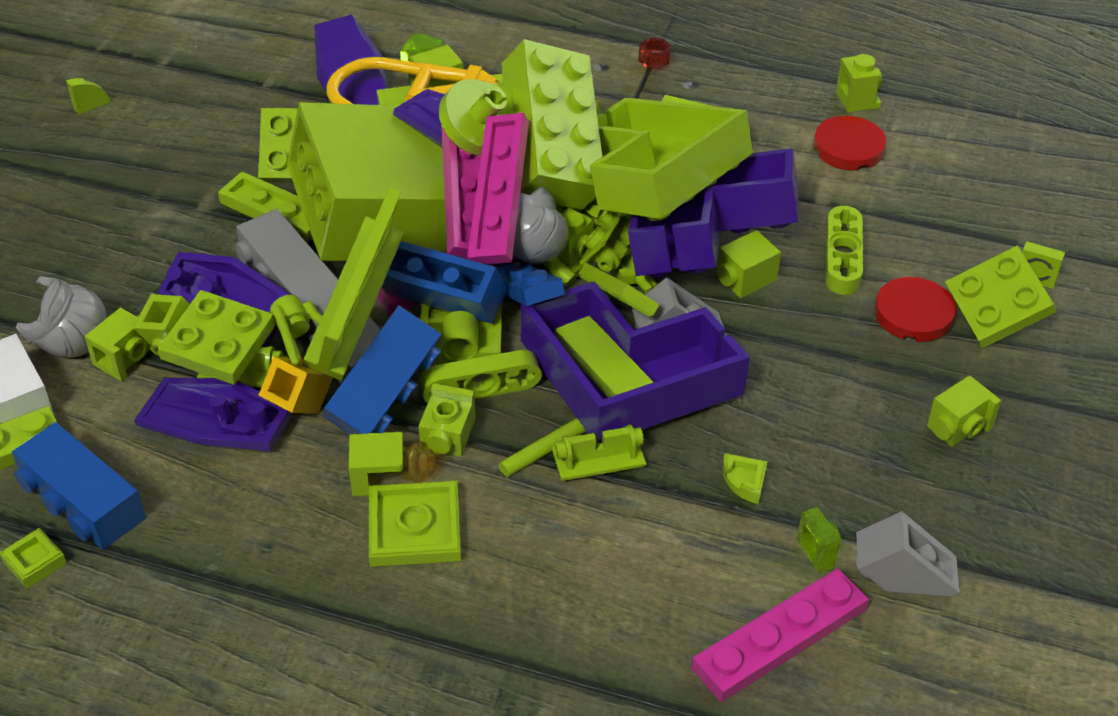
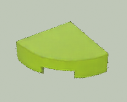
[66,78,111,115]
[723,453,767,504]

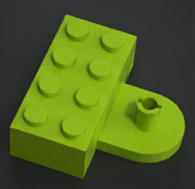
[439,39,602,210]

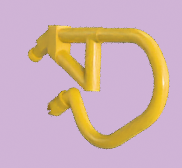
[326,57,499,104]

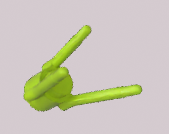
[270,294,322,365]

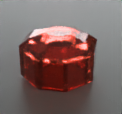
[638,37,672,69]

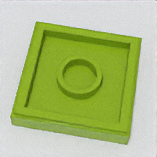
[369,481,461,567]

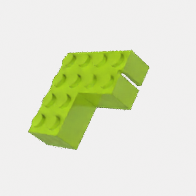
[590,98,753,221]

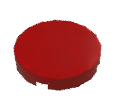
[813,116,887,171]
[875,277,956,342]

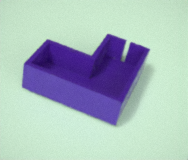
[628,148,799,277]
[520,281,750,443]

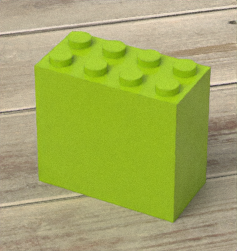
[287,102,447,261]

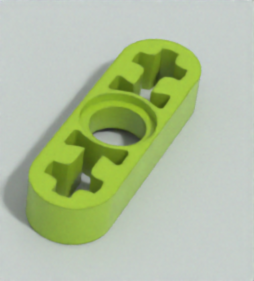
[825,206,863,295]
[419,350,542,403]

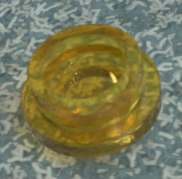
[401,441,435,483]

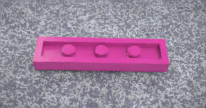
[467,113,529,264]
[441,125,481,259]
[691,568,869,703]

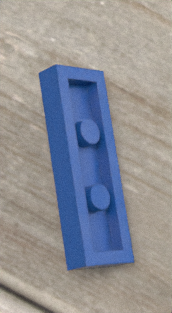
[496,259,565,306]

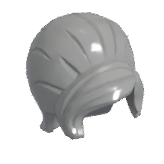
[512,187,569,264]
[16,276,107,358]

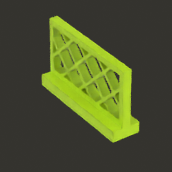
[302,187,404,381]

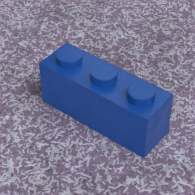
[382,241,508,324]
[323,306,441,434]
[12,422,146,550]

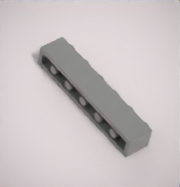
[235,209,381,384]

